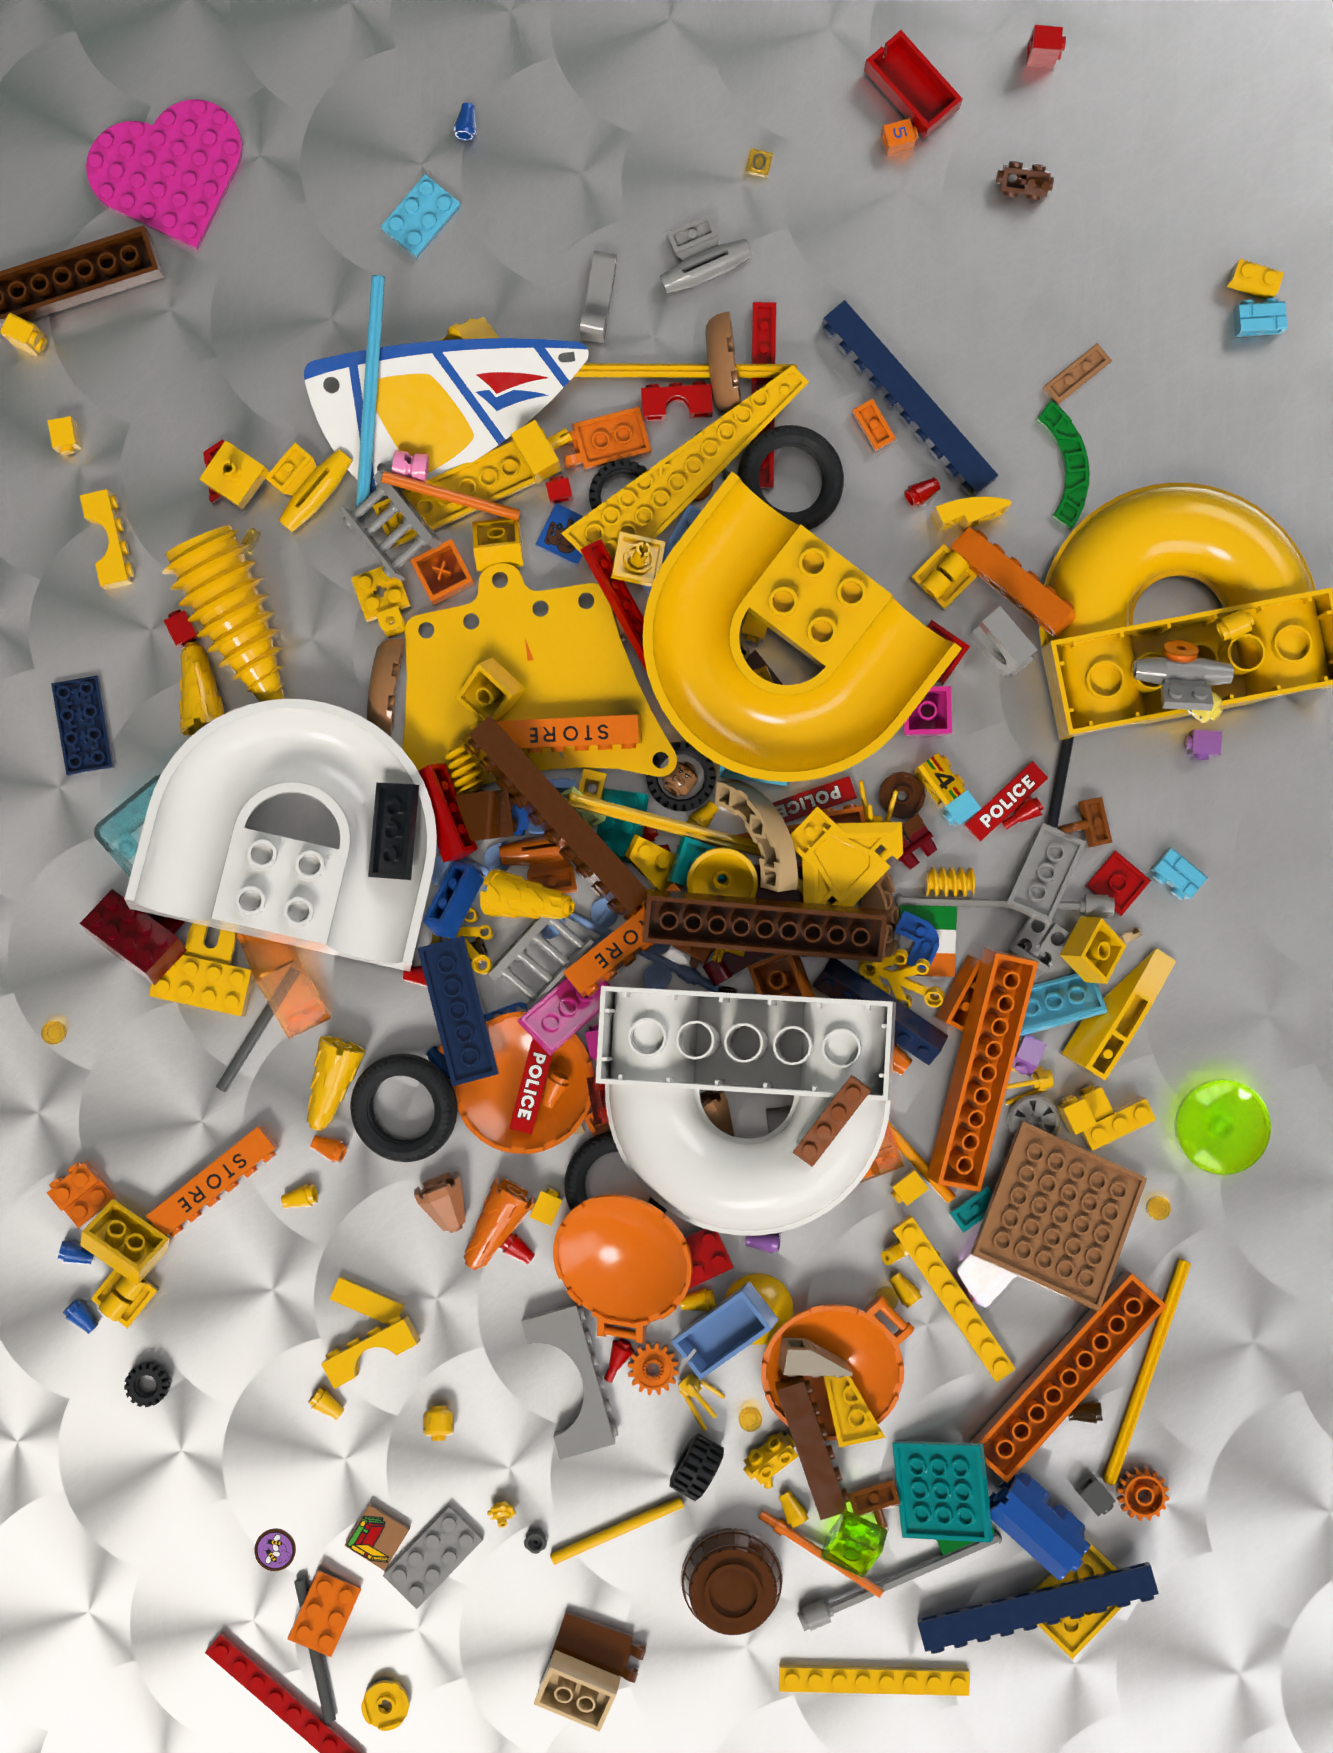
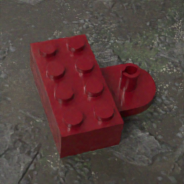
[79,889,187,985]

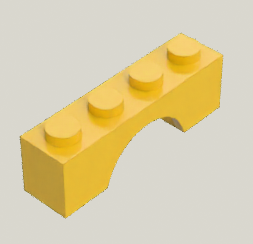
[79,489,134,590]
[321,1315,421,1389]

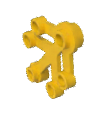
[429,908,494,975]
[858,949,945,1009]

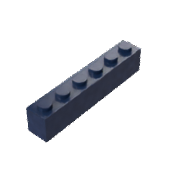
[812,958,948,1066]

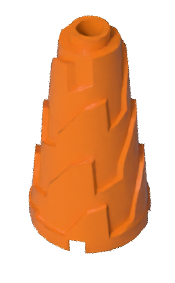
[464,1177,536,1270]

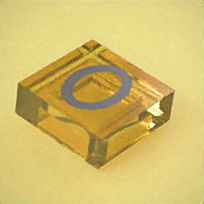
[745,148,773,178]

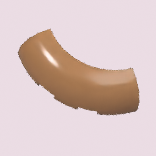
[705,311,741,412]
[367,639,403,737]
[860,871,899,967]

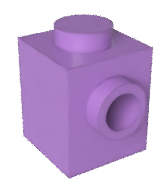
[1184,729,1222,760]
[1012,1034,1047,1076]

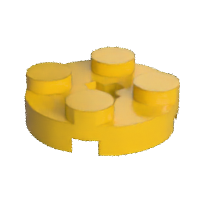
[361,1680,410,1731]

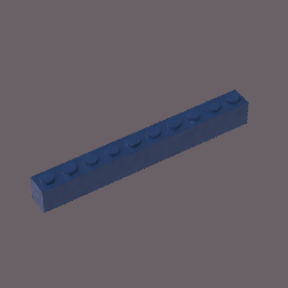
[822,300,998,497]
[917,1562,1159,1654]

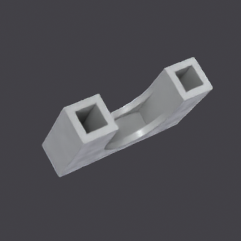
[969,606,1038,677]

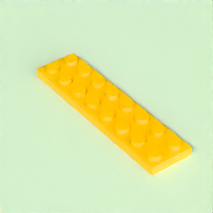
[373,428,562,549]

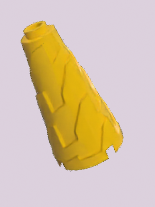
[179,642,225,736]
[480,869,575,919]
[307,1036,366,1131]

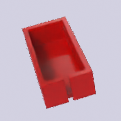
[864,30,963,139]

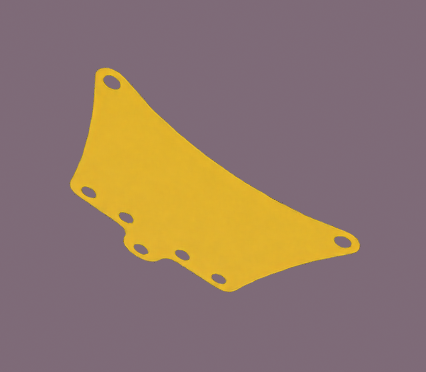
[402,563,677,801]

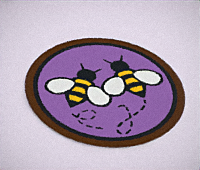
[254,1529,296,1571]

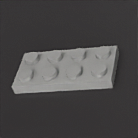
[1006,823,1086,925]
[383,1505,483,1609]

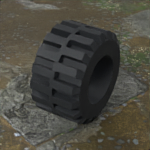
[669,1433,724,1501]

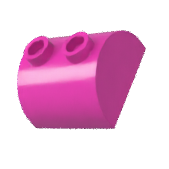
[904,686,952,737]

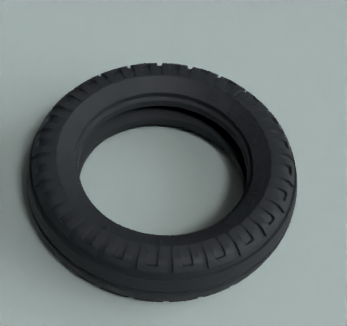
[737,425,844,530]
[350,1054,457,1162]
[564,1131,667,1213]

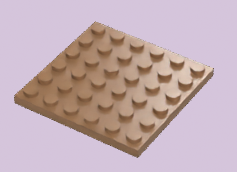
[970,1121,1147,1311]

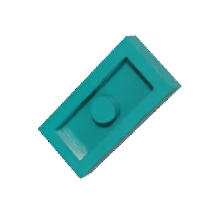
[949,1186,993,1233]

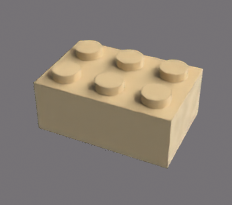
[533,1650,621,1732]

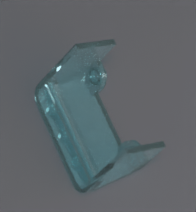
[94,774,161,877]

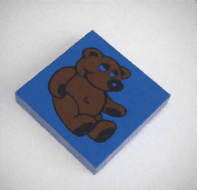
[535,503,583,566]

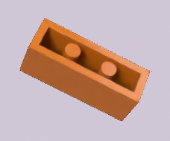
[935,955,981,1032]

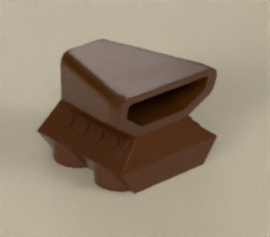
[455,790,518,841]

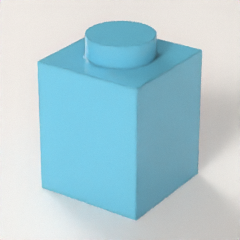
[942,790,981,826]

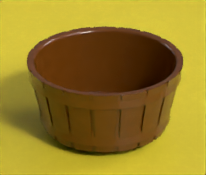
[681,1528,783,1635]

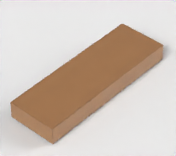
[1042,343,1112,405]

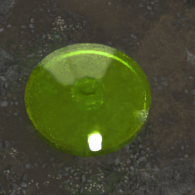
[1174,1079,1271,1175]

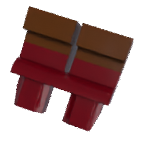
[892,813,937,870]

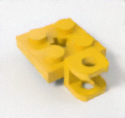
[351,566,411,638]

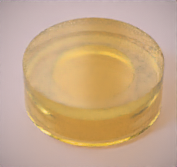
[242,528,261,552]
[41,1021,67,1045]
[1146,1196,1171,1220]
[874,1286,898,1309]
[738,1406,762,1432]

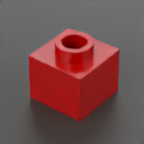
[546,476,573,505]

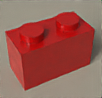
[1026,25,1066,68]

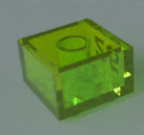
[820,1509,888,1578]

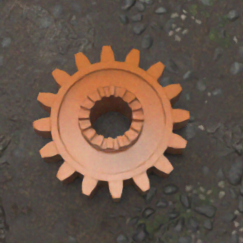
[627,1342,679,1395]
[1116,1467,1170,1521]

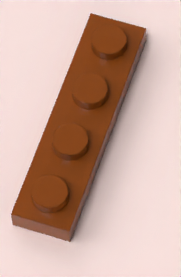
[793,1074,871,1167]

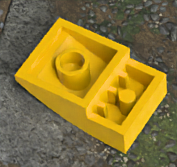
[930,497,1012,532]

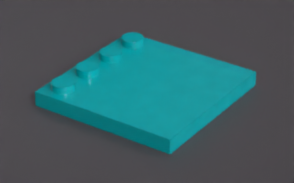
[892,1441,993,1543]

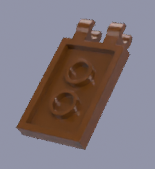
[550,1610,646,1683]

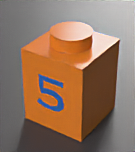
[881,118,918,156]

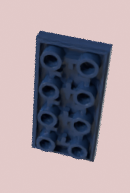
[51,675,115,776]

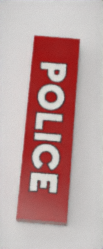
[964,761,1048,842]
[772,776,857,823]
[509,1038,553,1135]

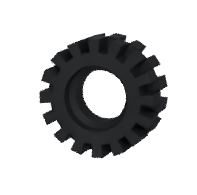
[124,1361,171,1408]

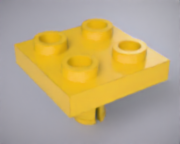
[611,531,666,587]

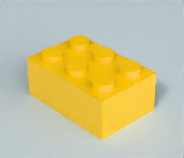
[80,1199,170,1285]

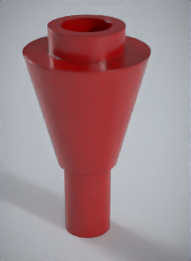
[1002,796,1044,830]
[604,1339,634,1383]

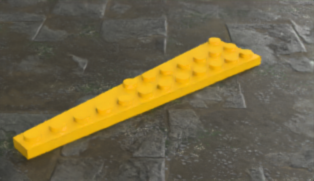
[561,365,809,562]

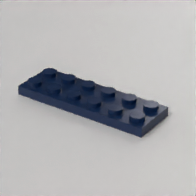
[417,936,499,1086]

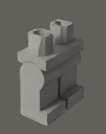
[1008,916,1071,982]

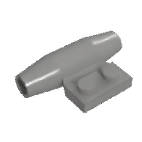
[660,214,753,294]
[1133,656,1234,711]

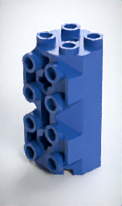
[989,1472,1091,1580]

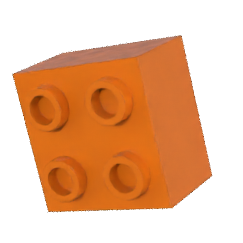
[410,539,475,606]

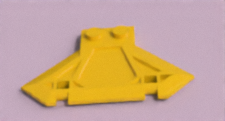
[790,806,903,907]

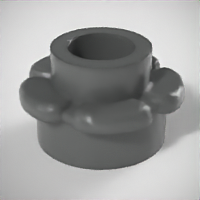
[524,1530,547,1554]

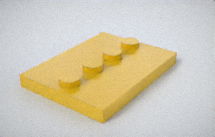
[1034,1538,1122,1660]

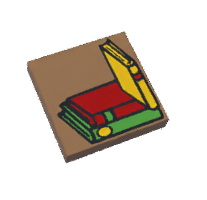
[344,1503,410,1571]

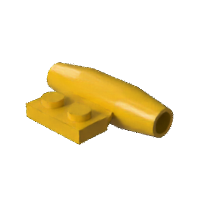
[265,442,353,532]

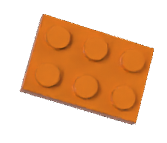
[287,1569,361,1657]

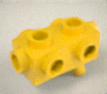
[743,1432,799,1489]

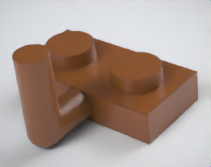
[1057,797,1113,848]
[848,1480,901,1534]

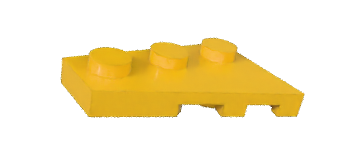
[624,835,683,891]
[824,1376,886,1448]

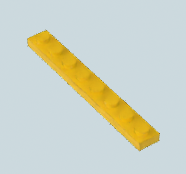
[891,1215,1016,1383]
[779,1665,970,1696]

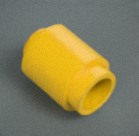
[1216,609,1254,641]

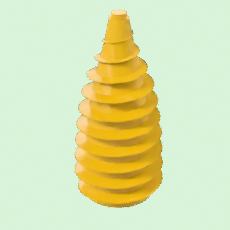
[162,525,285,702]

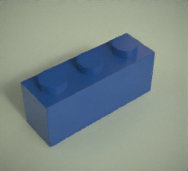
[423,861,484,939]

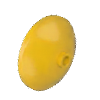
[687,847,758,898]
[724,1273,793,1345]

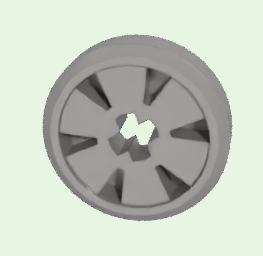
[1007,1095,1060,1137]

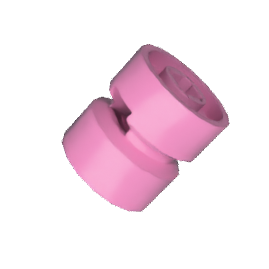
[392,450,429,483]

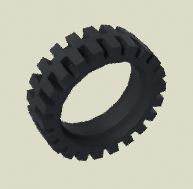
[589,459,647,510]
[646,741,716,812]

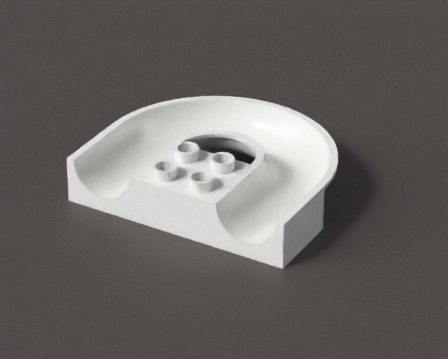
[124,699,437,972]
[596,986,896,1236]

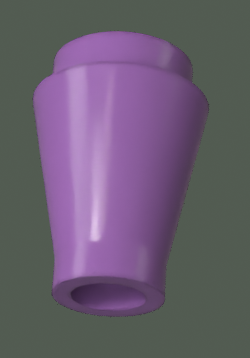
[745,1233,781,1254]

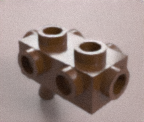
[996,161,1054,200]

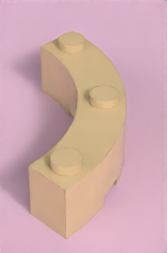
[715,780,798,892]

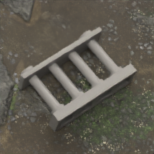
[339,471,442,581]
[488,917,594,1010]

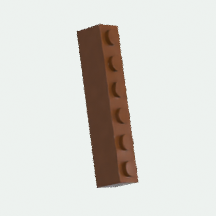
[775,1375,850,1520]

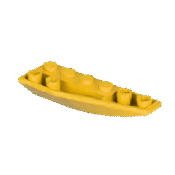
[1061,948,1176,1081]

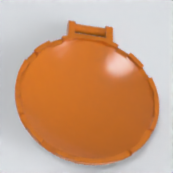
[437,1011,594,1154]
[553,1194,692,1344]
[761,1294,915,1441]

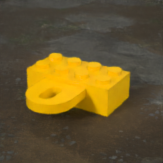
[149,923,256,1016]

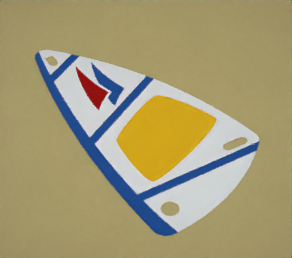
[304,338,589,500]

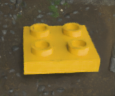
[911,544,977,610]
[91,1270,159,1328]

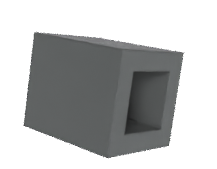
[1075,1474,1116,1517]

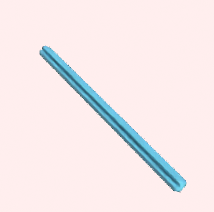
[356,275,385,514]

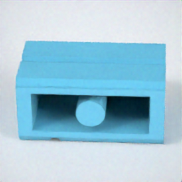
[1233,298,1288,337]
[1150,847,1208,900]

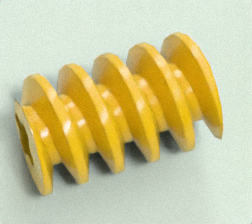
[445,745,486,795]
[925,867,975,897]

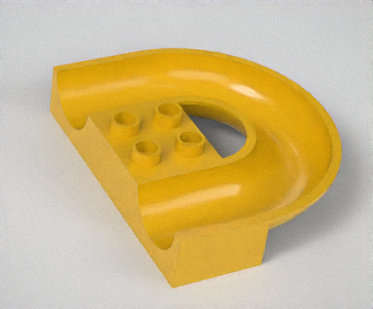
[643,472,962,782]
[1039,483,1333,740]

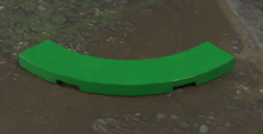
[1036,400,1090,530]

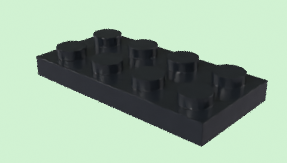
[368,782,419,880]

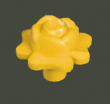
[487,1501,516,1528]

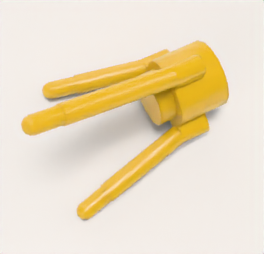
[859,780,898,823]
[1006,1066,1054,1105]
[678,1373,725,1431]

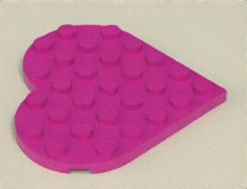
[86,99,243,250]

